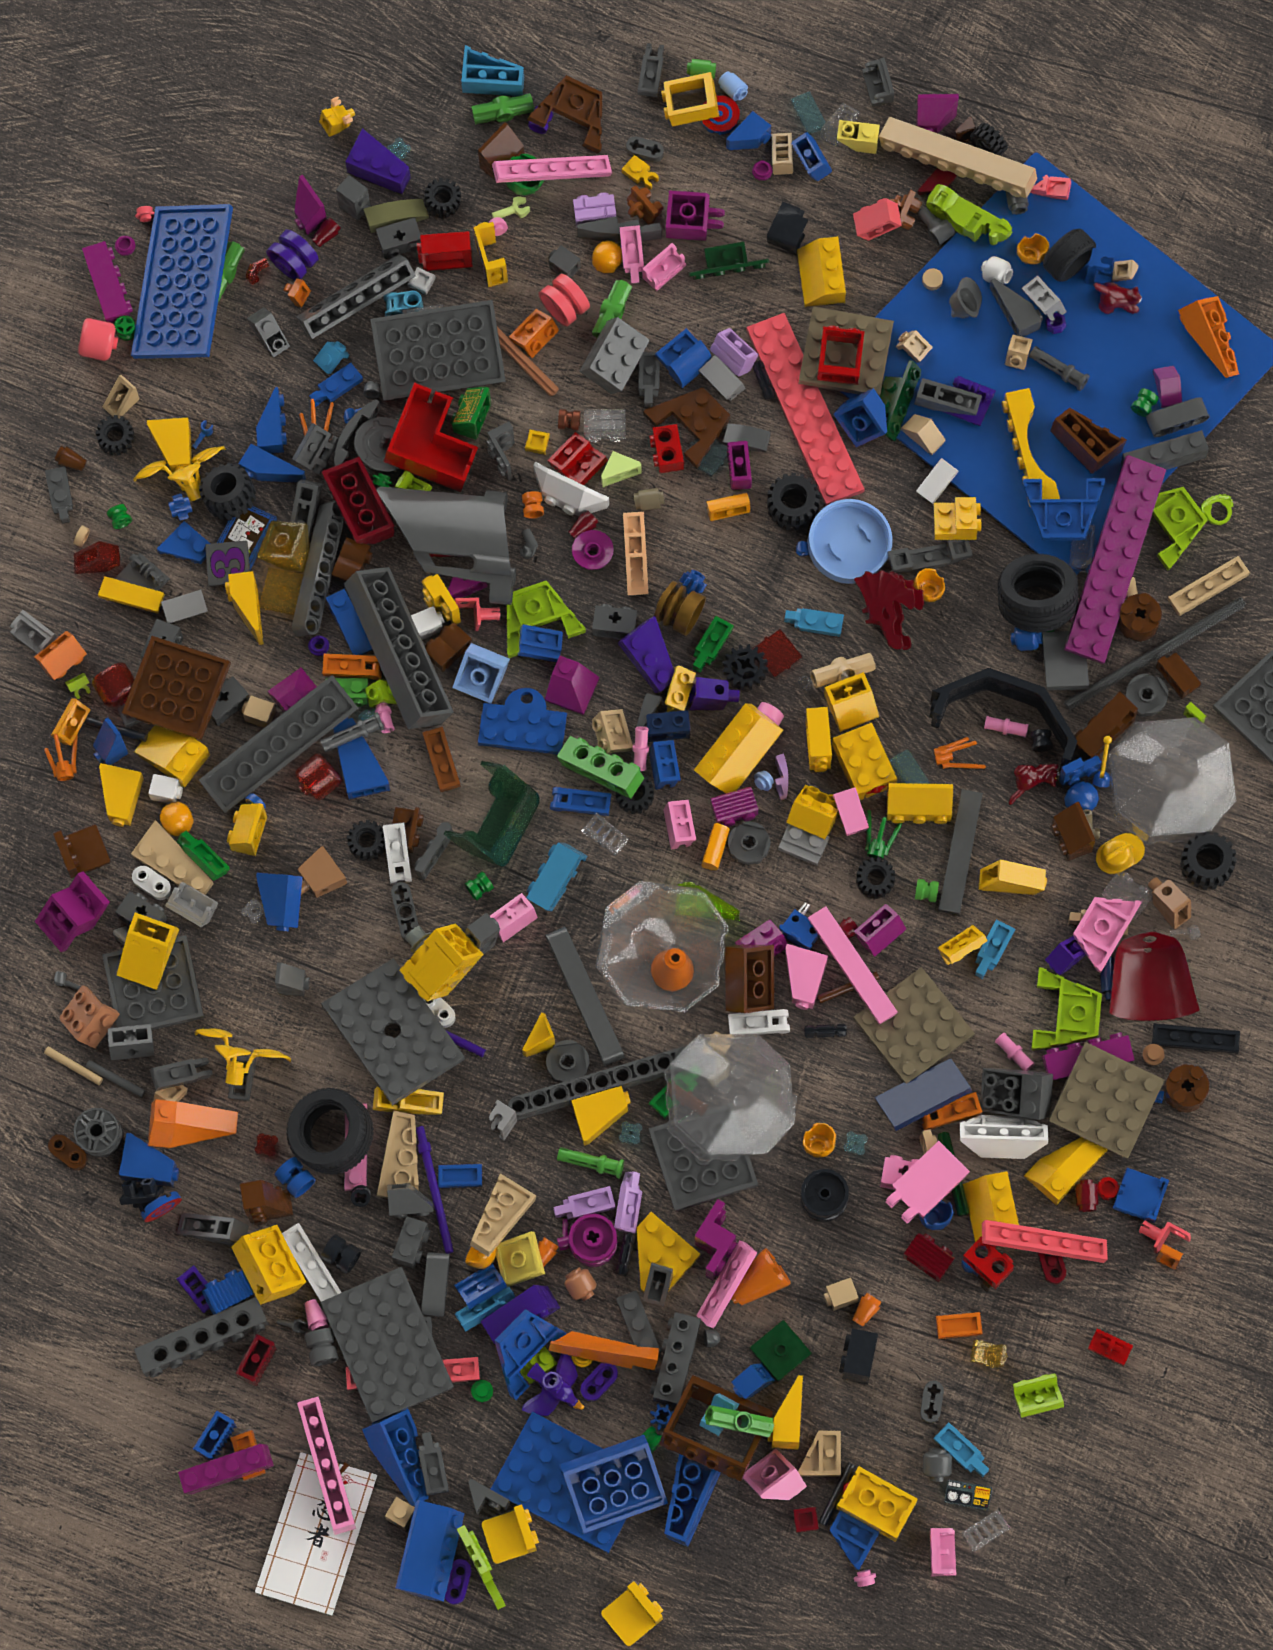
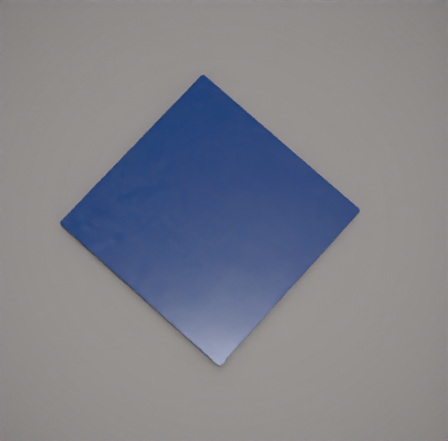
[840,153,1273,576]

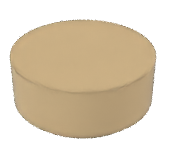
[922,268,943,290]
[73,525,90,547]

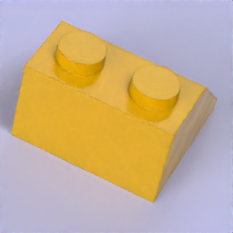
[227,803,267,856]

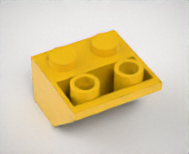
[824,672,879,732]
[786,785,839,839]

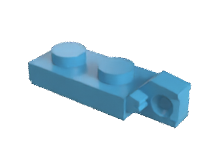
[784,608,844,637]
[975,919,1015,979]
[455,1287,515,1332]
[933,1422,989,1477]

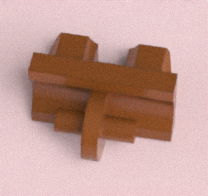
[627,186,663,225]
[889,190,922,230]

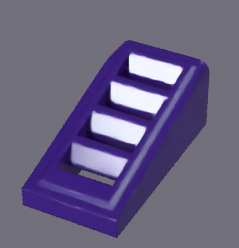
[176,1265,210,1314]

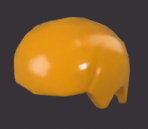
[1017,233,1049,265]
[592,240,623,273]
[914,568,945,602]
[160,801,194,836]
[803,1123,836,1158]
[465,1247,497,1269]

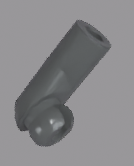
[520,529,538,559]

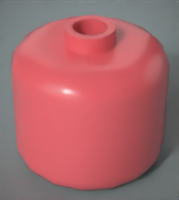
[78,318,118,361]

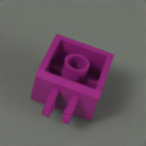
[666,190,725,241]

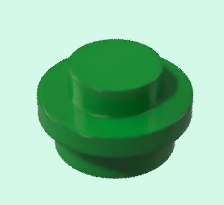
[471,1380,493,1402]

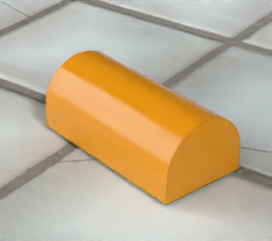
[706,492,750,521]
[51,698,91,746]
[701,823,730,870]

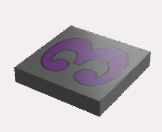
[205,540,250,586]

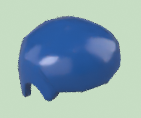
[1064,781,1099,811]
[918,1200,954,1230]

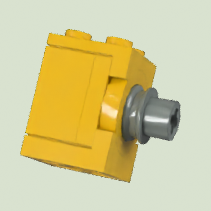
[399,923,484,1001]

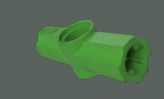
[471,94,534,125]
[218,241,245,302]
[592,280,632,338]
[705,1405,774,1437]

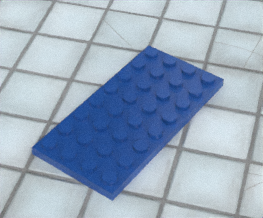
[131,204,233,359]

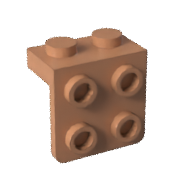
[60,985,120,1048]

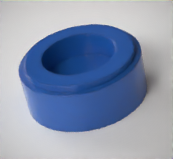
[245,793,266,808]

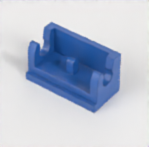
[1085,248,1115,285]
[649,740,681,790]

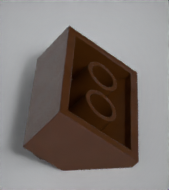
[725,945,774,1013]

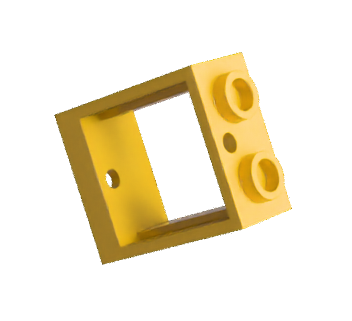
[661,72,719,127]
[805,707,832,772]

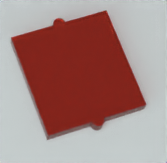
[753,629,802,677]

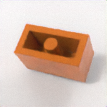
[34,631,87,680]

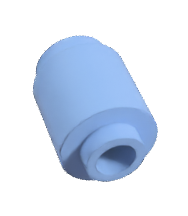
[718,71,748,101]

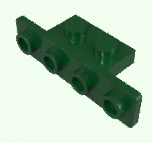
[687,241,770,280]
[879,360,921,442]

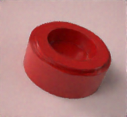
[1097,1177,1119,1200]

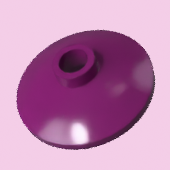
[572,530,614,570]

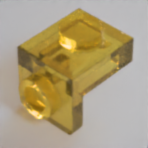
[970,1340,1007,1368]

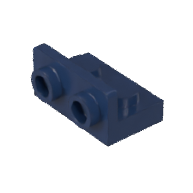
[646,710,690,742]

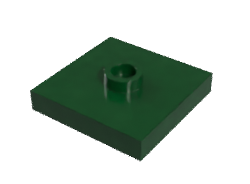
[750,1320,812,1382]

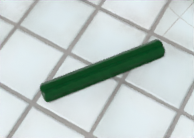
[938,1132,969,1216]

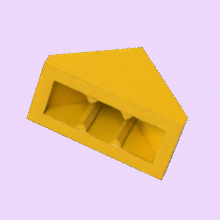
[522,1012,555,1057]

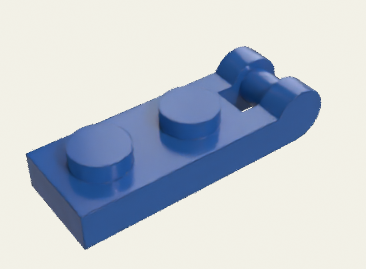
[550,787,611,816]

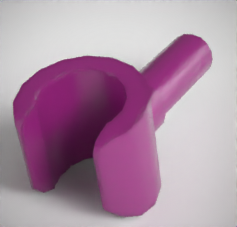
[557,1219,570,1251]

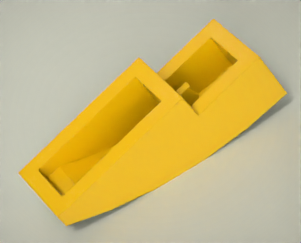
[373,1087,444,1115]

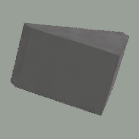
[642,1263,673,1307]

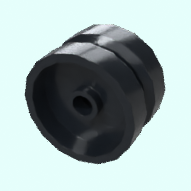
[800,1169,849,1222]

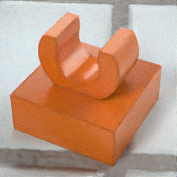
[284,278,311,308]

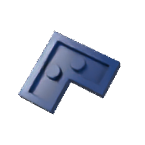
[1059,755,1102,787]

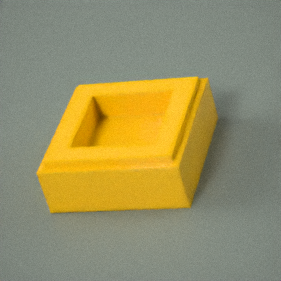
[525,430,550,455]

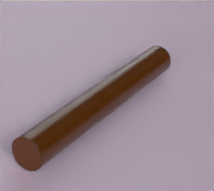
[817,971,880,1003]

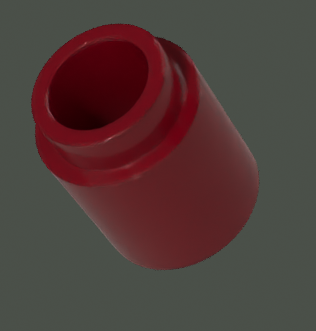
[1075,1179,1098,1212]

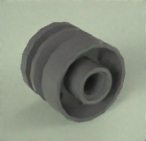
[73,1108,124,1157]

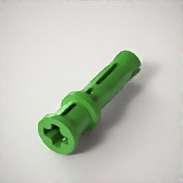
[557,1147,624,1179]

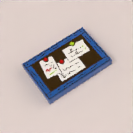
[217,506,277,570]

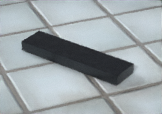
[1152,1023,1240,1054]

